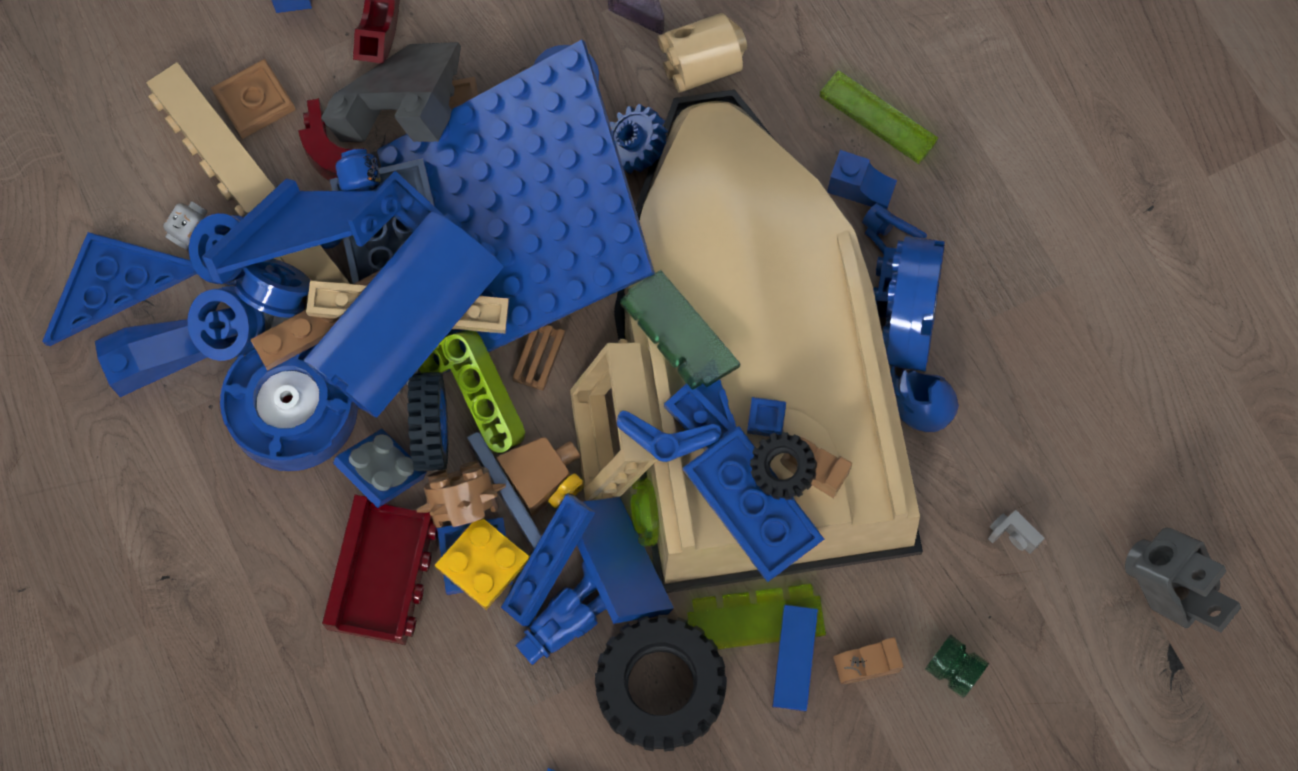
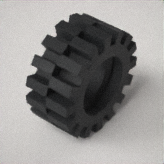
[750,432,817,500]

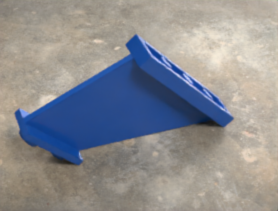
[202,178,402,284]

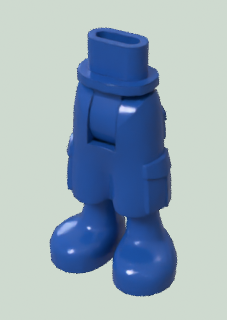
[515,560,606,665]

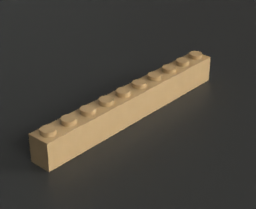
[146,62,350,303]

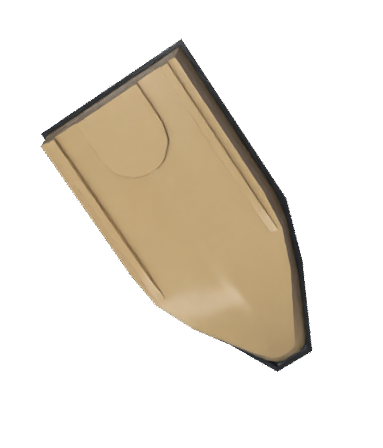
[614,89,923,593]

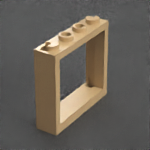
[570,339,657,501]

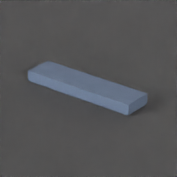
[467,432,542,551]

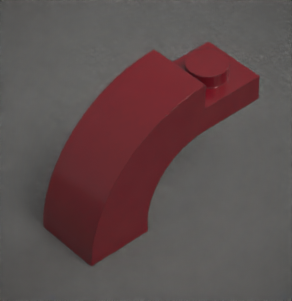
[353,0,400,63]
[298,98,364,181]

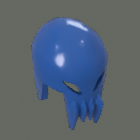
[890,366,959,432]

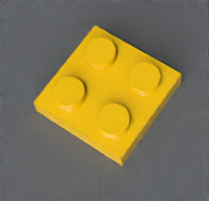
[435,519,530,610]

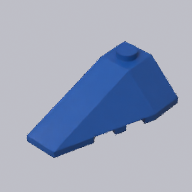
[95,319,236,397]

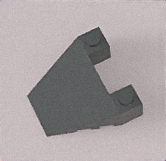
[321,42,461,142]

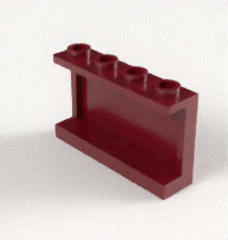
[322,494,438,645]

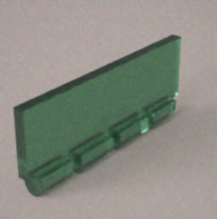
[620,270,740,390]

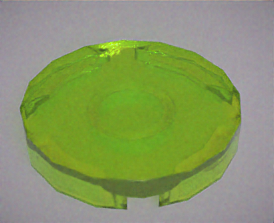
[631,479,659,547]

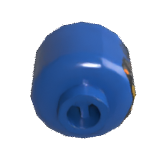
[335,149,381,191]

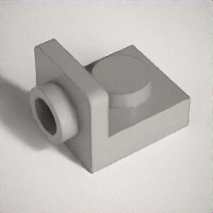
[988,510,1045,554]

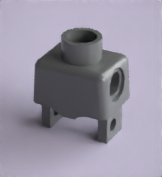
[1125,527,1241,633]

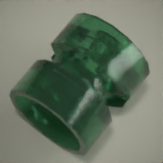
[924,634,990,699]

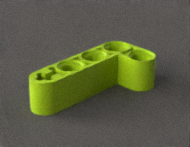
[418,330,525,453]

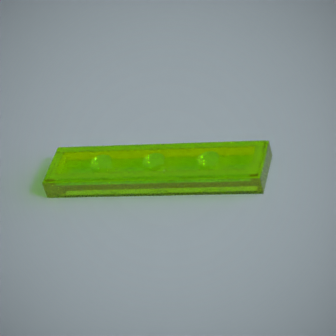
[819,70,938,164]

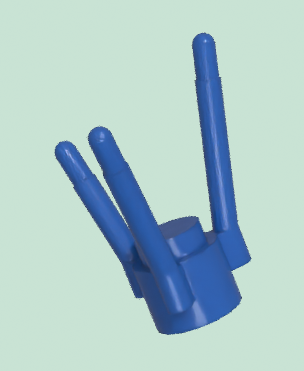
[862,203,927,254]

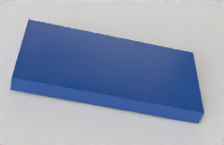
[682,426,825,582]
[577,497,674,624]

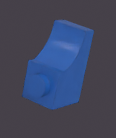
[827,150,897,209]

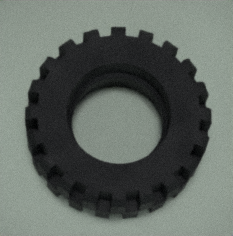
[595,615,727,752]

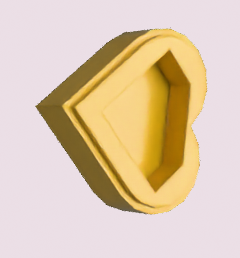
[548,473,584,510]

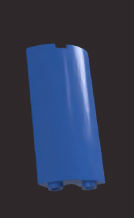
[303,211,504,418]

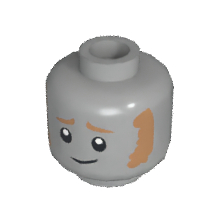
[163,201,208,250]

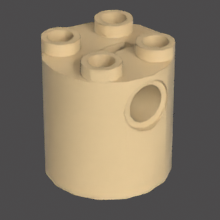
[657,13,747,93]

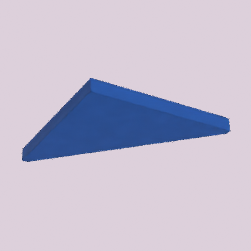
[42,232,197,346]

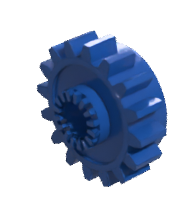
[610,104,668,174]

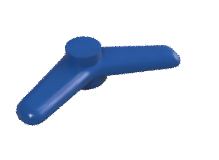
[617,411,721,462]

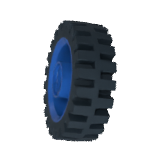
[407,372,449,471]

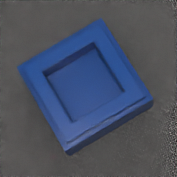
[747,397,786,437]

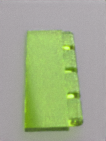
[687,584,826,650]

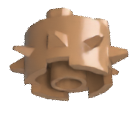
[417,461,506,528]

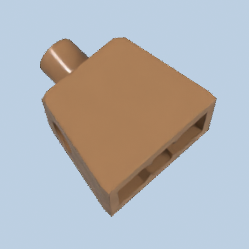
[496,437,580,516]

